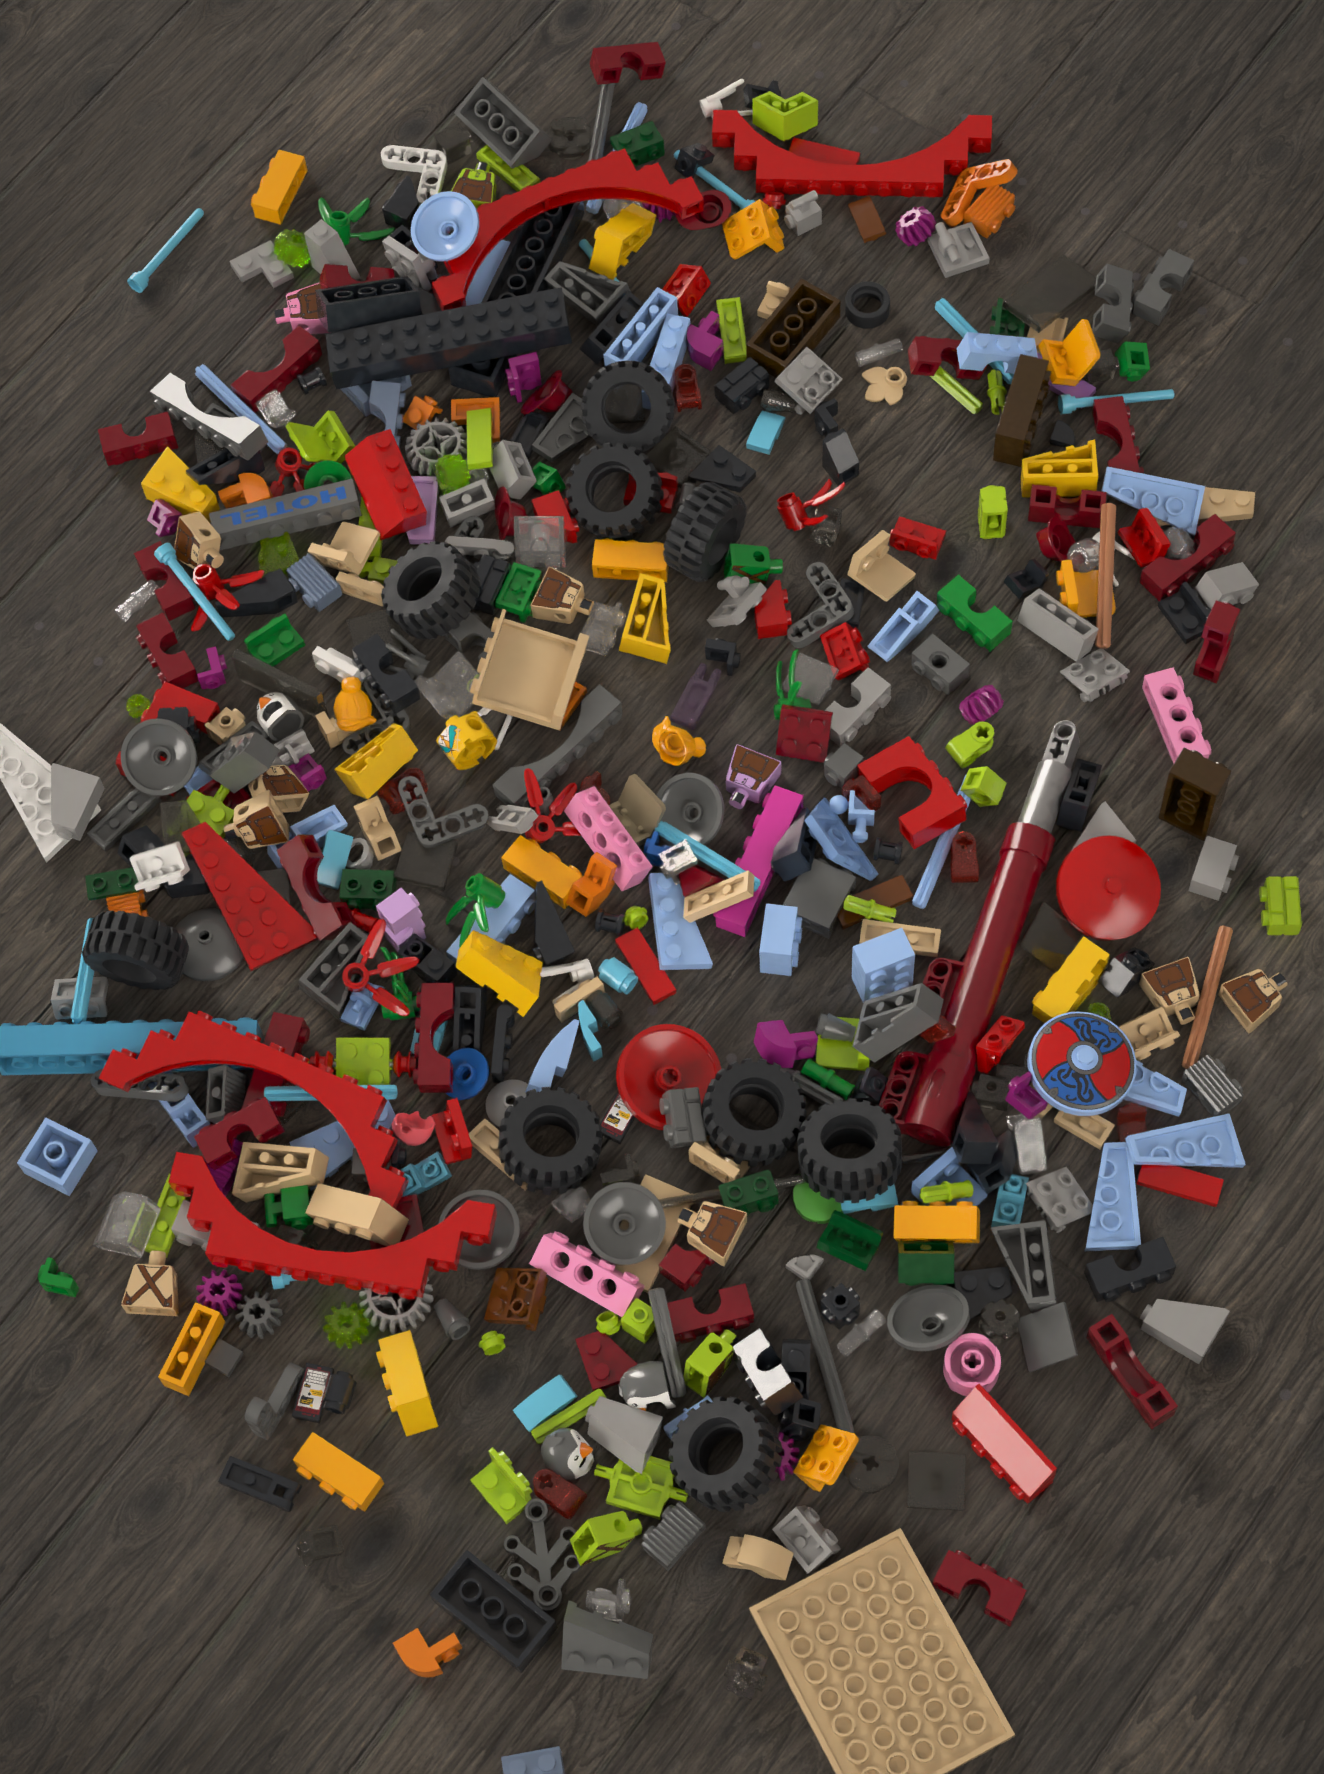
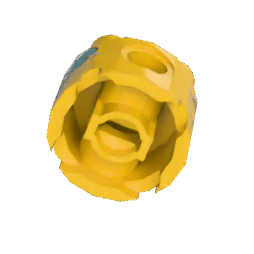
[436,711,497,770]

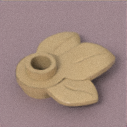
[862,367,907,405]

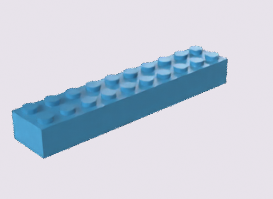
[0,1017,265,1075]

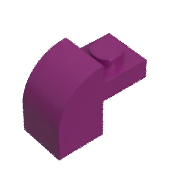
[687,311,723,371]
[753,1020,818,1068]

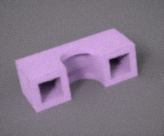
[376,888,426,952]

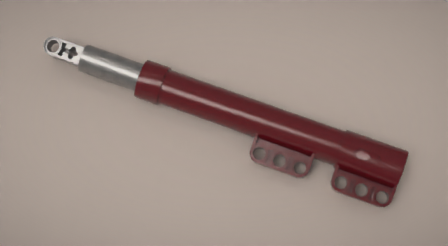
[879,720,1080,1147]

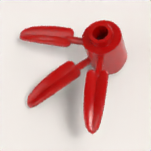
[269,448,315,497]
[777,479,845,531]
[191,564,264,631]
[524,768,581,844]
[342,919,419,1016]

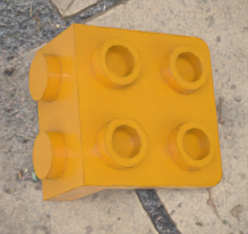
[722,199,785,260]
[1038,319,1100,386]
[1056,560,1116,618]
[793,1424,859,1492]

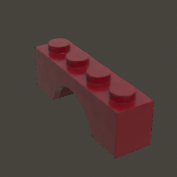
[231,325,322,413]
[1092,396,1144,474]
[1140,514,1236,601]
[1193,600,1240,684]
[276,835,357,941]
[413,983,455,1093]
[1086,1314,1178,1430]

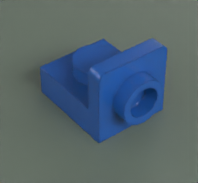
[644,831,680,871]

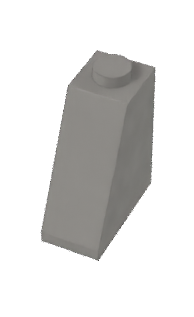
[304,219,361,281]
[51,763,105,841]
[1072,801,1136,849]
[1140,1299,1230,1364]
[585,1396,663,1474]

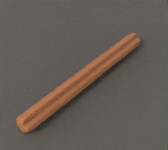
[1095,503,1116,649]
[1182,925,1233,1069]

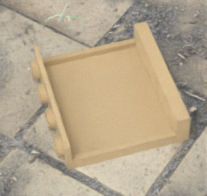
[470,609,589,731]

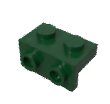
[610,121,665,168]
[990,298,1026,337]
[85,867,140,901]
[718,1170,779,1217]
[816,1210,883,1271]

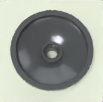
[121,718,197,795]
[656,773,724,850]
[175,908,244,981]
[583,1182,666,1265]
[438,1190,520,1270]
[887,1285,970,1351]

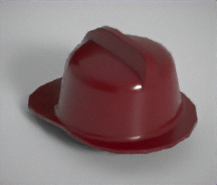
[675,190,731,230]
[521,370,573,414]
[495,486,529,540]
[1036,516,1083,572]

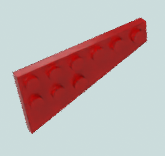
[182,822,319,971]

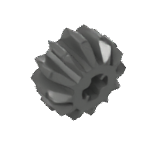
[235,1291,283,1339]

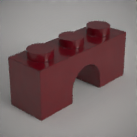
[589,42,666,85]
[319,264,395,289]
[908,336,987,380]
[98,412,178,466]
[1028,484,1107,529]
[134,541,195,621]
[136,612,199,689]
[194,1097,285,1171]
[658,1244,715,1292]
[667,1283,754,1344]
[933,1550,1027,1627]

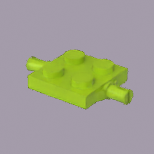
[167,785,234,858]
[594,1456,688,1520]

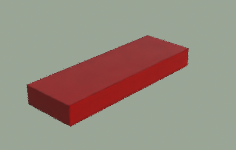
[789,138,860,165]
[615,927,676,1005]
[1137,1165,1224,1207]

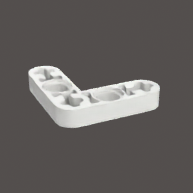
[381,145,447,206]

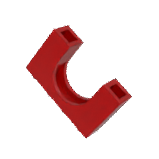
[116,682,221,797]
[857,736,967,849]

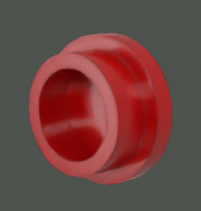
[763,191,786,209]

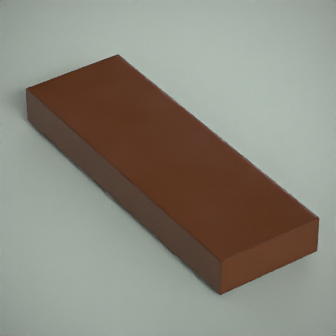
[837,875,914,930]

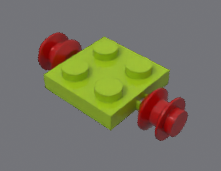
[310,1037,418,1085]

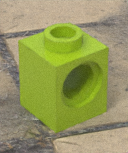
[961,766,1007,807]
[621,1298,656,1344]

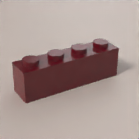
[242,1012,310,1118]

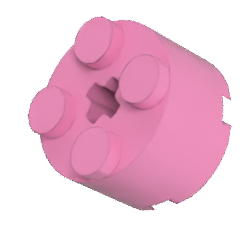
[943,1333,1001,1396]

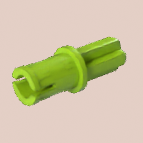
[987,369,1007,415]
[843,895,896,923]
[919,1180,973,1203]

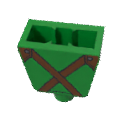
[723,544,783,585]

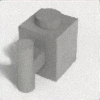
[784,190,822,236]

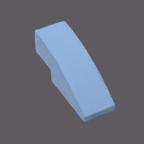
[867,591,939,662]
[267,805,348,872]
[525,1019,579,1093]
[148,1070,210,1148]

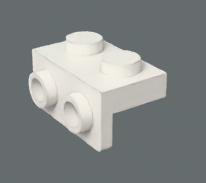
[312,646,367,685]
[130,842,190,892]

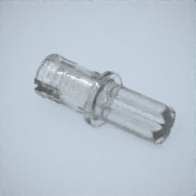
[855,339,903,367]
[114,580,159,622]
[836,1309,887,1356]

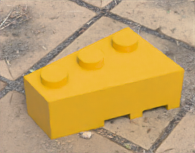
[589,203,656,280]
[1021,439,1098,497]
[141,446,220,523]
[619,573,671,664]
[334,723,418,800]
[456,930,543,1017]
[1032,936,1110,1023]
[376,1330,438,1437]

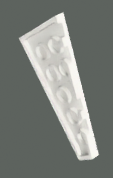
[0,723,101,863]

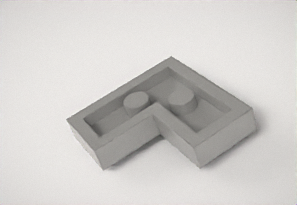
[230,240,294,288]

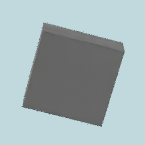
[205,1339,244,1377]

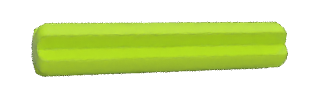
[930,366,983,414]
[531,1389,606,1444]

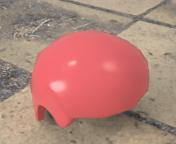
[391,1111,436,1146]

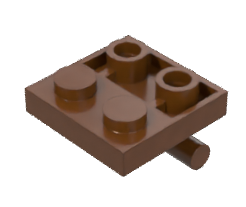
[484,1268,549,1331]

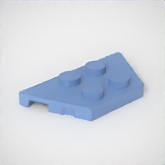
[804,798,878,881]

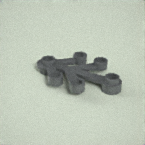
[504,1499,581,1611]

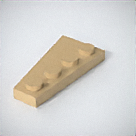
[1154,487,1255,527]

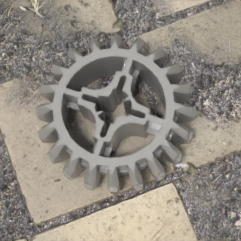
[405,417,467,481]
[359,1278,434,1334]

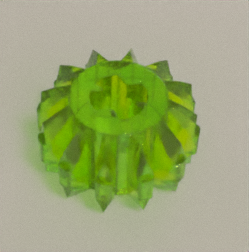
[273,229,310,267]
[434,454,471,495]
[323,1301,370,1349]

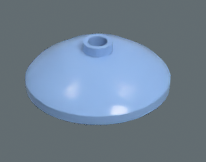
[411,191,479,261]

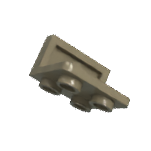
[609,774,666,847]

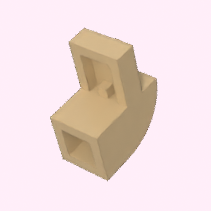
[354,796,402,861]
[723,1534,794,1580]

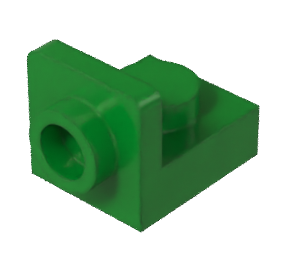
[532,461,566,495]
[38,1257,79,1298]

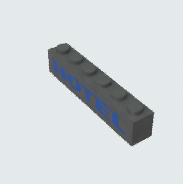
[209,479,362,550]

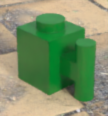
[264,1185,314,1230]

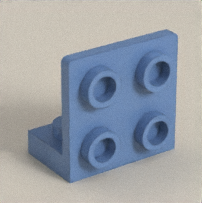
[911,1147,987,1206]

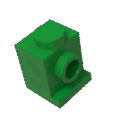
[1115,342,1150,382]

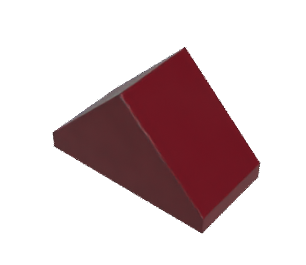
[676,859,726,897]

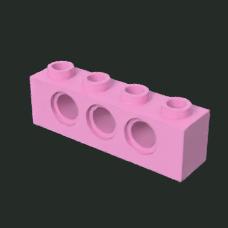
[1142,667,1211,763]
[564,786,653,891]
[529,1231,645,1317]

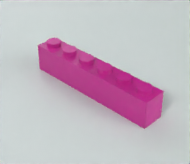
[713,786,803,937]

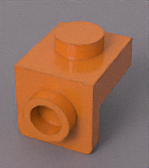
[403,395,443,430]

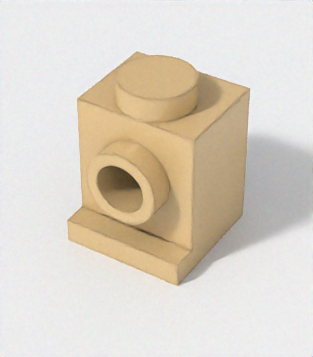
[204,707,246,745]

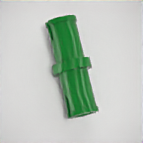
[801,1058,855,1100]

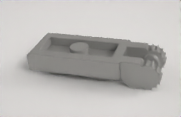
[445,536,515,561]
[487,805,538,834]

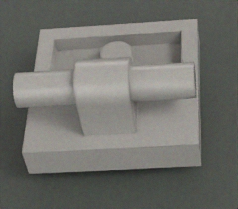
[928,222,990,278]
[382,236,437,292]
[774,347,842,415]
[707,575,767,627]

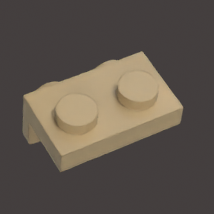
[1118,1006,1180,1061]

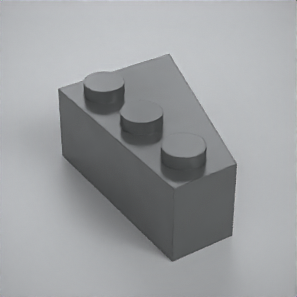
[544,261,631,327]
[210,731,280,793]
[299,922,368,1021]
[852,983,944,1062]
[990,1220,1058,1313]
[561,1601,653,1679]

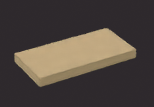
[615,1174,695,1293]

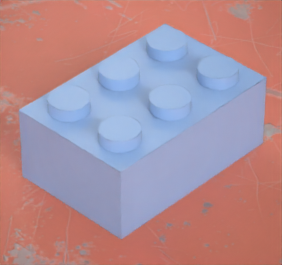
[852,928,915,1003]

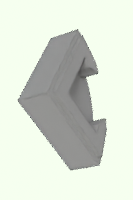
[786,1254,824,1280]

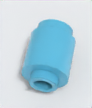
[598,957,638,994]

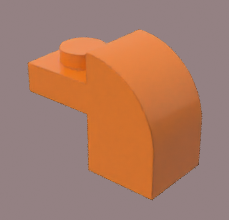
[218,473,274,509]
[566,852,618,917]
[393,1628,462,1677]

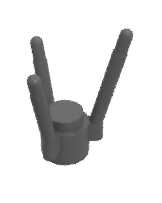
[386,629,430,679]

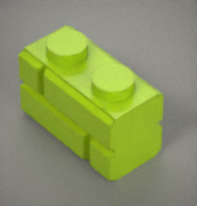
[978,485,1008,539]
[1259,876,1302,935]

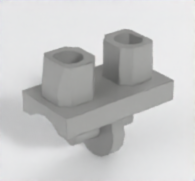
[271,728,315,766]

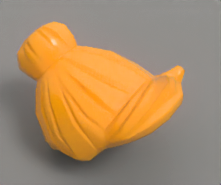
[333,676,377,732]
[652,716,706,766]

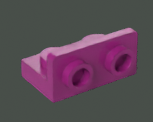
[505,352,542,403]

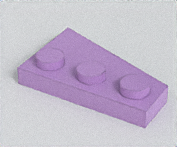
[406,476,439,544]

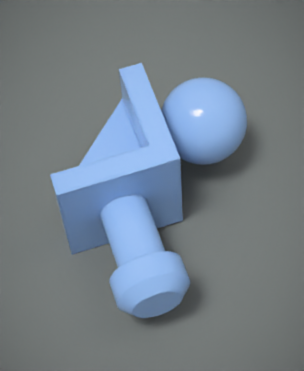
[829,790,875,843]

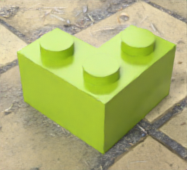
[752,91,818,141]

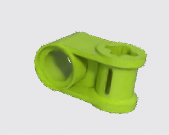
[945,721,994,768]

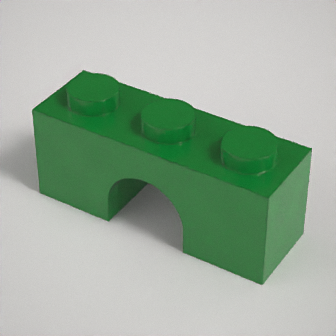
[936,574,1013,652]

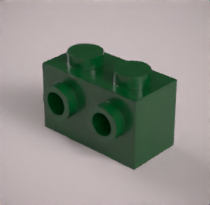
[339,869,397,912]
[898,1241,954,1286]

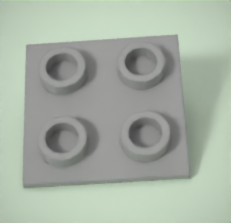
[1060,648,1130,703]
[1026,1167,1093,1233]

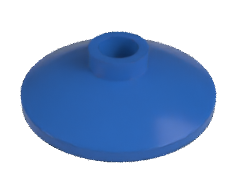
[446,1048,489,1100]

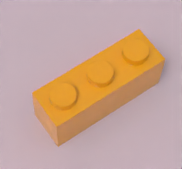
[251,150,308,225]
[592,538,669,582]
[501,835,582,909]
[894,1201,980,1243]
[158,1302,225,1396]
[293,1432,384,1512]

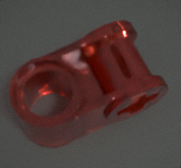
[675,364,702,412]
[377,768,428,814]
[950,831,979,883]
[533,1469,587,1520]

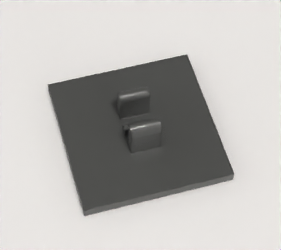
[1017,1302,1078,1372]

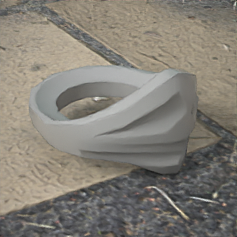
[346,838,374,870]

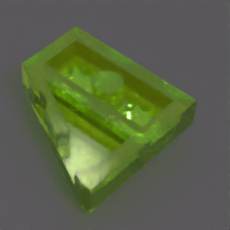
[258,531,299,580]

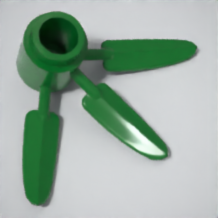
[318,197,395,246]
[774,649,811,720]
[445,873,505,947]
[381,947,420,1021]

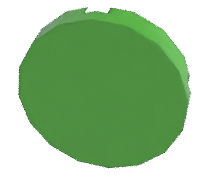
[793,1177,843,1224]

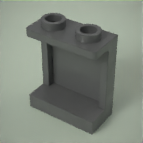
[783,858,856,939]

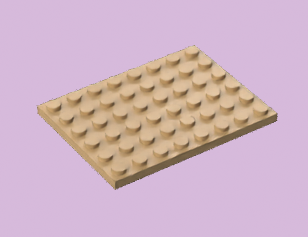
[749,1528,1015,1774]

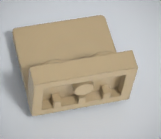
[308,522,380,576]
[847,530,916,601]
[689,1135,750,1183]

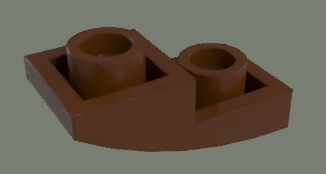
[848,196,886,243]

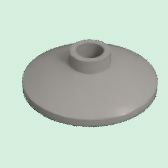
[486,1080,528,1128]

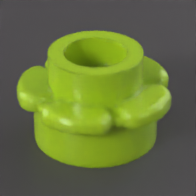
[624,906,649,930]
[596,1310,622,1335]
[479,1331,505,1355]

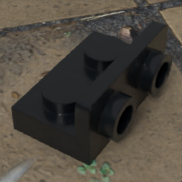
[1158,582,1211,644]

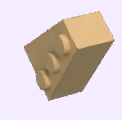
[232,1142,329,1203]
[305,1183,409,1246]

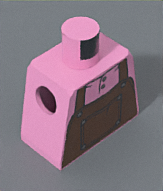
[274,283,331,334]

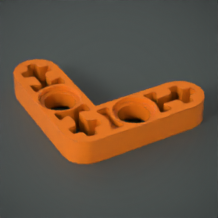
[941,159,1018,227]

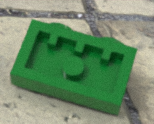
[495,562,543,623]
[244,614,305,672]

